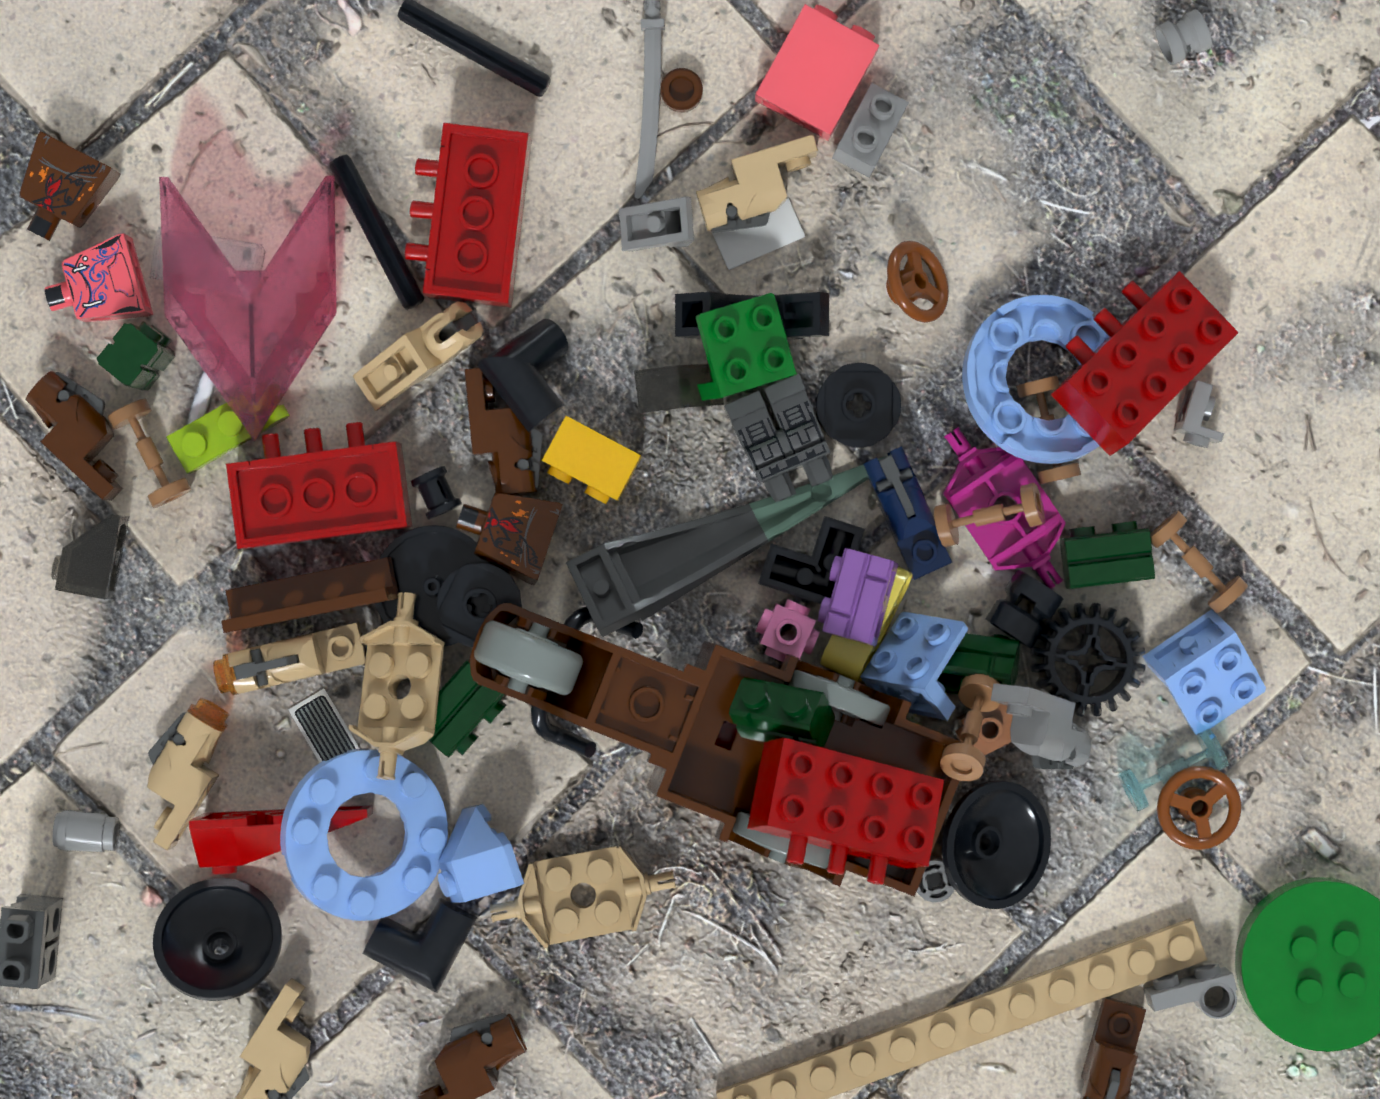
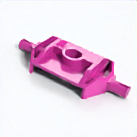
[942,427,1066,589]

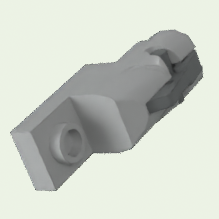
[991,683,1091,769]

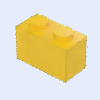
[542,416,642,504]

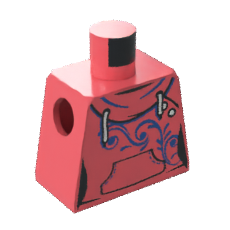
[44,233,153,322]

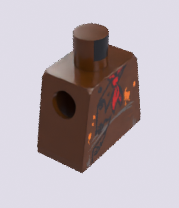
[19,131,121,241]
[456,493,563,585]

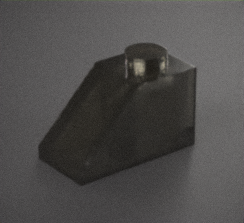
[634,364,724,416]
[51,514,130,599]

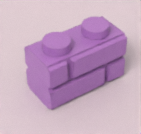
[818,548,899,647]

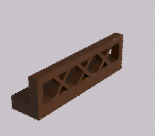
[221,557,398,633]

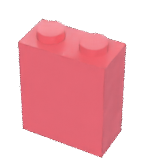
[755,4,880,141]

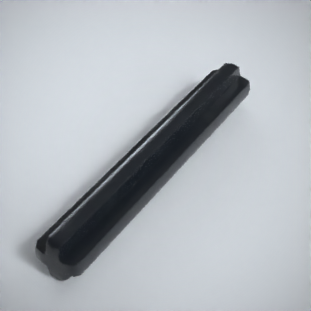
[397,0,551,97]
[329,154,424,310]

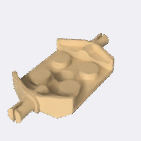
[349,592,445,780]
[489,845,676,948]

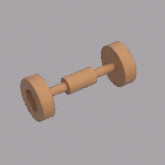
[1016,376,1081,485]
[108,399,192,508]
[934,483,1045,547]
[1150,510,1248,614]
[940,674,1000,781]

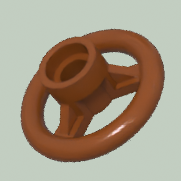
[886,241,949,323]
[1157,766,1241,850]

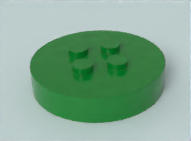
[1235,877,1380,1052]

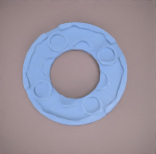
[962,295,1109,464]
[280,748,448,921]

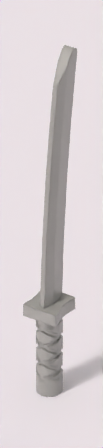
[634,0,665,200]

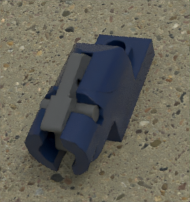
[863,446,952,580]

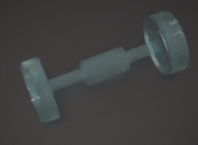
[1118,728,1229,812]

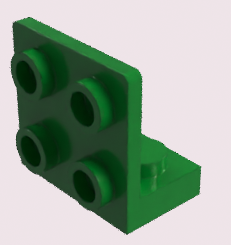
[696,293,797,401]

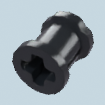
[410,466,462,520]

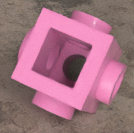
[755,599,820,662]

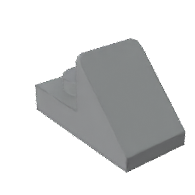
[619,197,694,252]

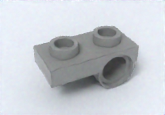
[832,83,909,178]
[1143,964,1237,1019]

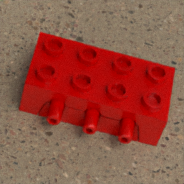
[405,123,532,308]
[1050,271,1239,456]
[226,422,413,549]
[747,738,944,885]

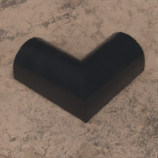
[477,319,568,432]
[758,516,865,604]
[362,898,477,993]

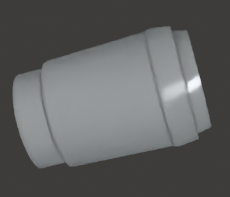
[53,810,120,852]

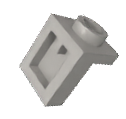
[1174,380,1224,448]

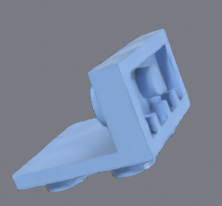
[1142,609,1266,736]
[860,612,968,721]

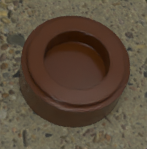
[661,68,703,113]

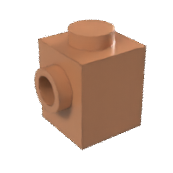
[955,704,1013,756]

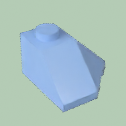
[438,804,524,903]

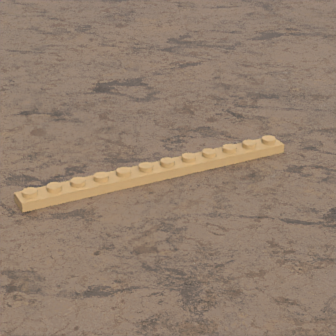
[716,918,1208,1099]

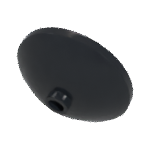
[942,780,1051,909]
[153,878,282,1001]

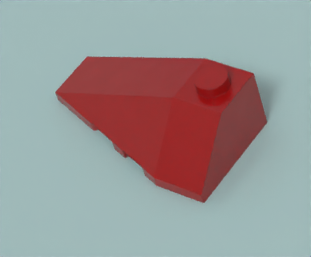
[189,805,373,874]

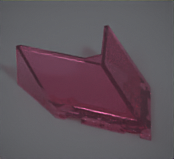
[159,176,337,442]

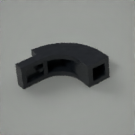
[675,291,829,340]

